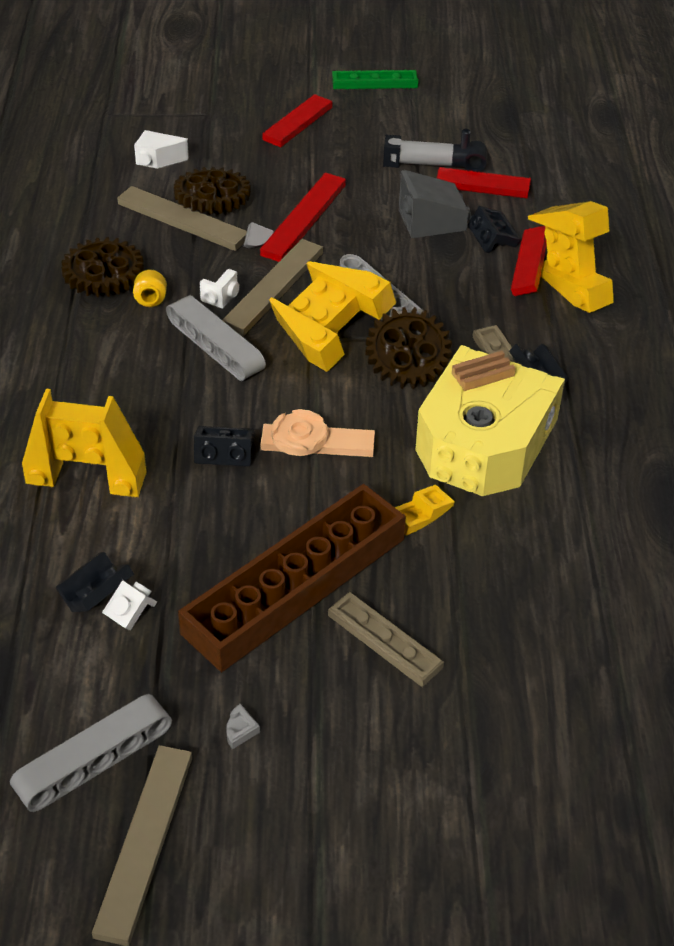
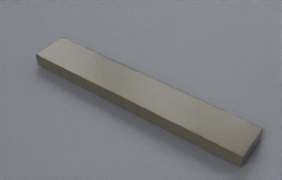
[117,186,247,251]
[222,239,323,336]
[92,745,192,946]

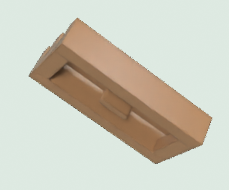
[452,351,515,391]

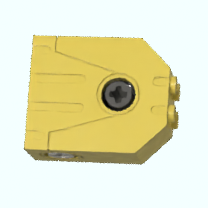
[416,345,565,496]

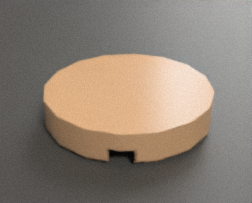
[271,409,328,456]

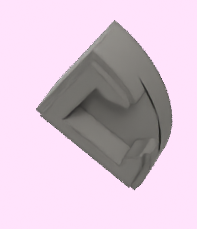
[243,222,274,248]
[226,704,260,750]

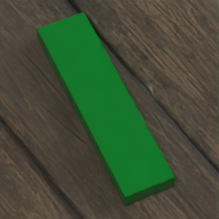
[332,70,418,89]

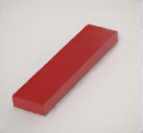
[262,94,332,147]
[437,167,531,198]
[511,226,547,296]

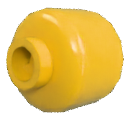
[133,270,167,307]

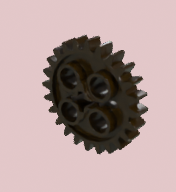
[174,167,251,214]
[61,237,144,297]
[365,307,452,389]

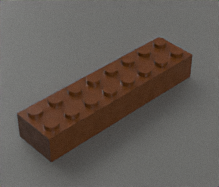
[178,483,406,673]

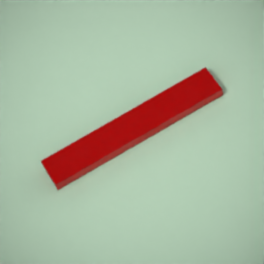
[260,173,346,262]

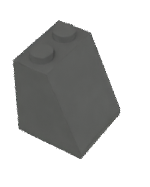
[399,170,471,238]

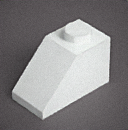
[134,130,189,169]

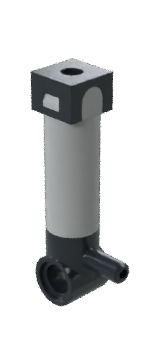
[383,129,487,172]

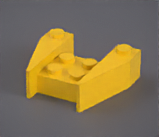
[528,201,614,313]
[269,261,396,372]
[22,389,147,497]

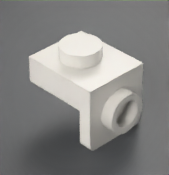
[200,269,239,309]
[102,581,157,630]

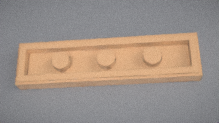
[261,424,375,457]

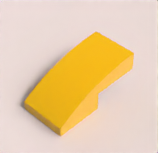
[395,484,455,536]

